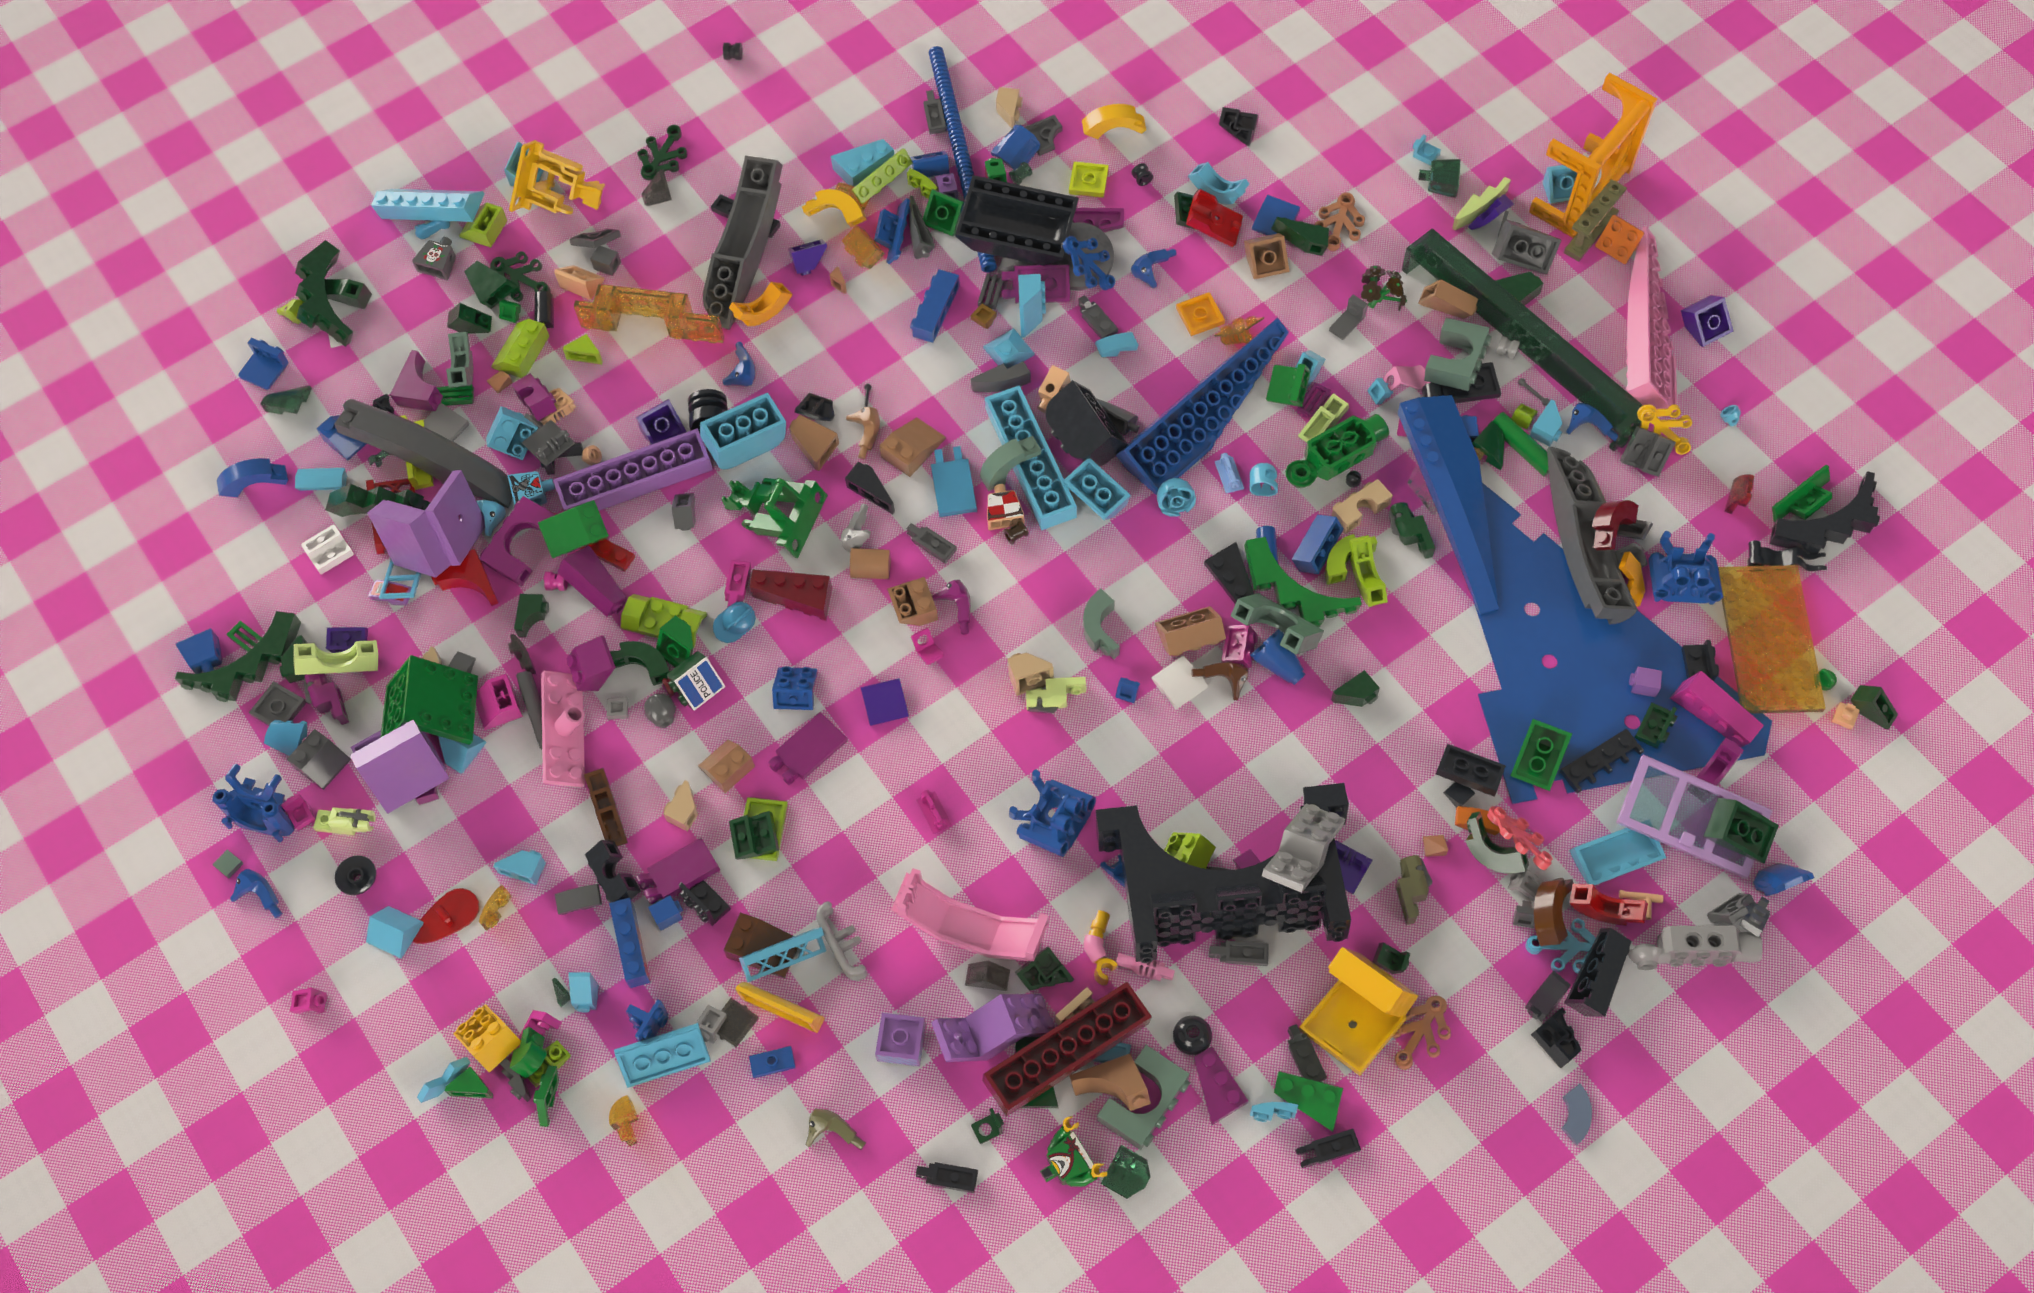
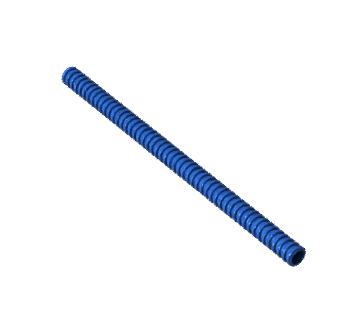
[928,46,997,273]

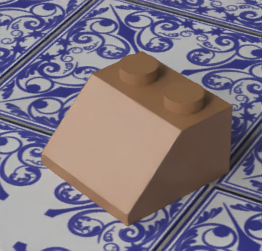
[1244,233,1289,279]
[698,740,755,793]

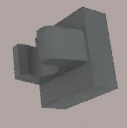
[1513,900,1535,928]

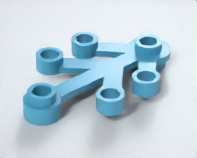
[1525,918,1596,973]

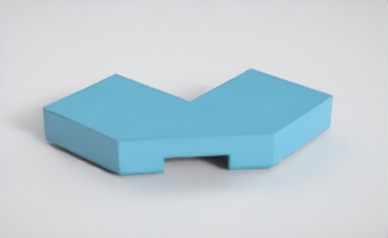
[417,1057,471,1103]

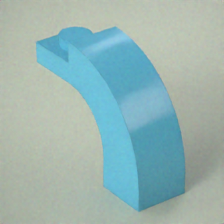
[1188,162,1249,204]

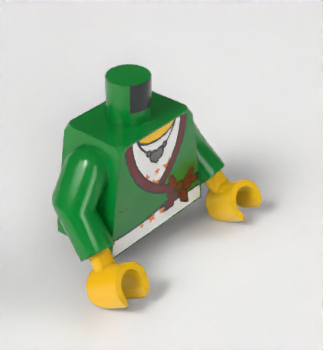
[1040,1116,1107,1187]

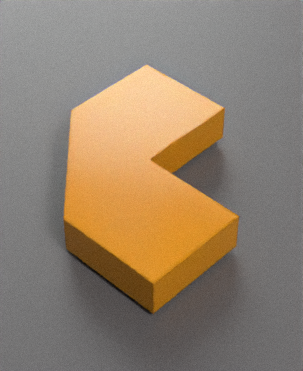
[1619,551,1645,607]

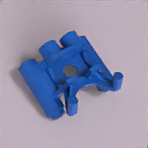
[1648,531,1723,605]
[212,764,294,842]
[1009,769,1096,857]

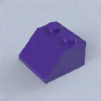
[1681,295,1734,347]

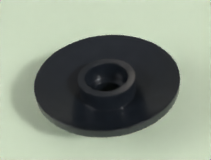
[335,855,376,895]

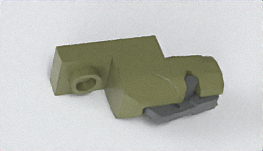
[1395,855,1432,925]

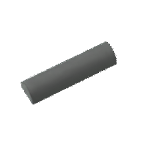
[516,671,542,750]

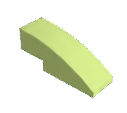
[1298,393,1350,443]

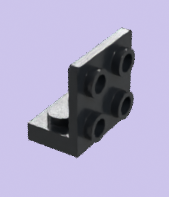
[678,880,731,926]

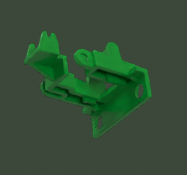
[721,478,828,558]

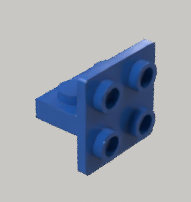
[626,999,668,1042]

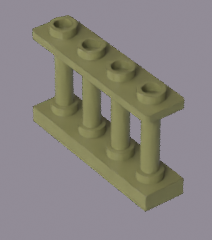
[1564,180,1627,262]

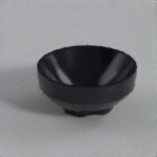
[1173,1015,1212,1055]

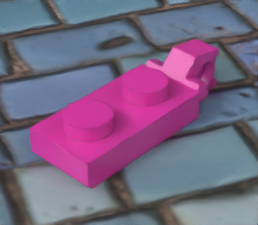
[724,560,751,608]

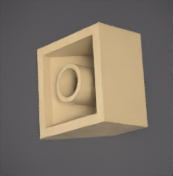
[1007,652,1054,696]

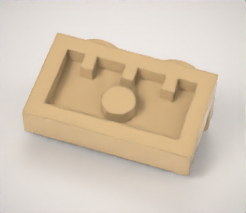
[1055,987,1095,1026]

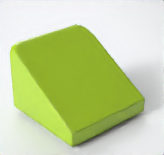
[1511,404,1538,429]

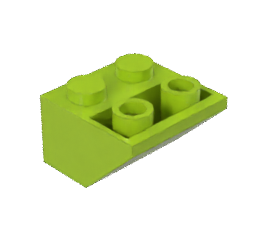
[459,202,508,248]
[1164,832,1216,869]

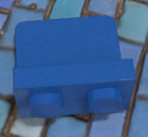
[238,337,289,390]

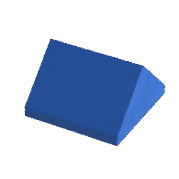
[910,151,950,177]

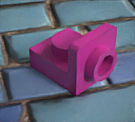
[290,988,327,1014]

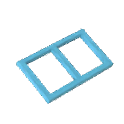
[379,559,421,599]

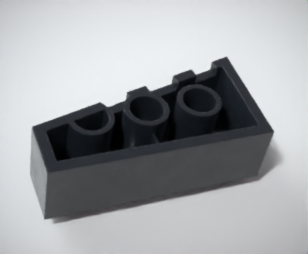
[1564,928,1632,1017]

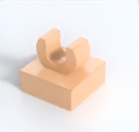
[1831,702,1860,730]

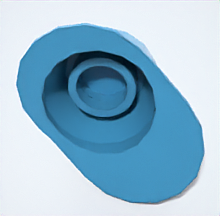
[713,602,756,643]

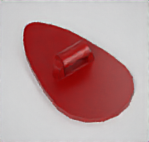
[413,888,479,944]

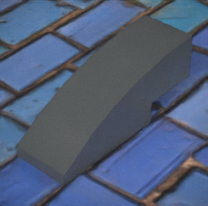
[971,361,1031,392]

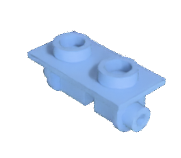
[1215,453,1244,494]

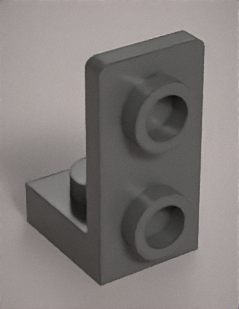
[1329,294,1368,340]

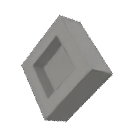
[607,697,628,720]

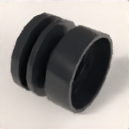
[687,389,728,433]

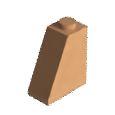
[1418,279,1478,319]
[789,414,839,471]

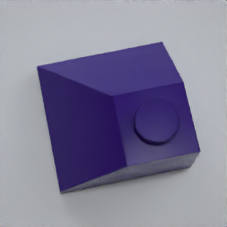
[788,239,827,276]

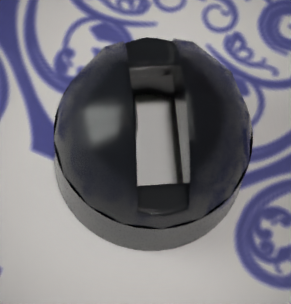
[1346,470,1362,487]

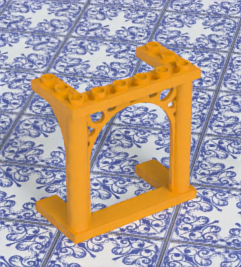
[1529,72,1657,238]

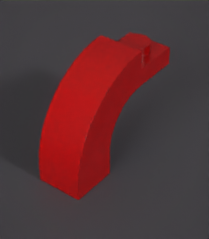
[1569,884,1648,926]

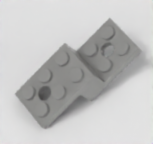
[1262,803,1345,893]

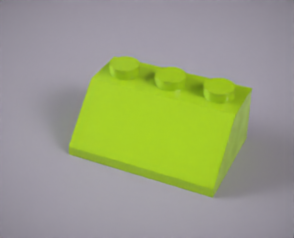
[491,318,549,378]

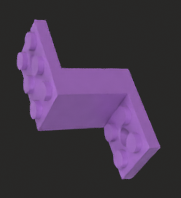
[931,994,1054,1062]

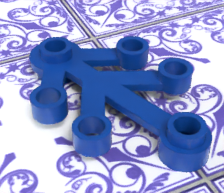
[1063,236,1115,290]

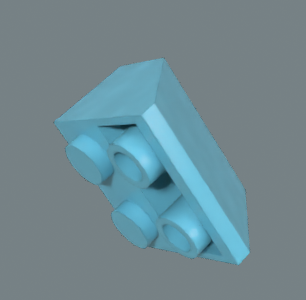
[486,406,538,460]

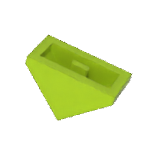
[563,334,603,365]

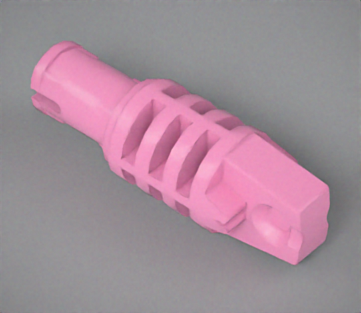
[1116,953,1175,982]

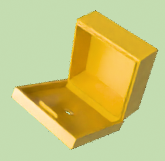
[1299,947,1419,1076]

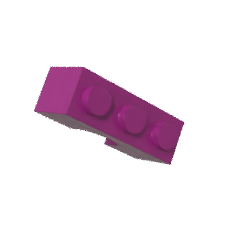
[511,373,557,421]

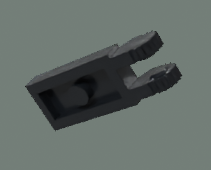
[1295,1129,1361,1168]

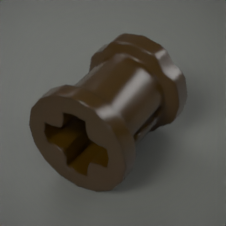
[1003,520,1029,545]

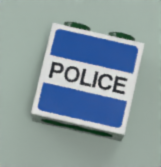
[666,651,726,711]

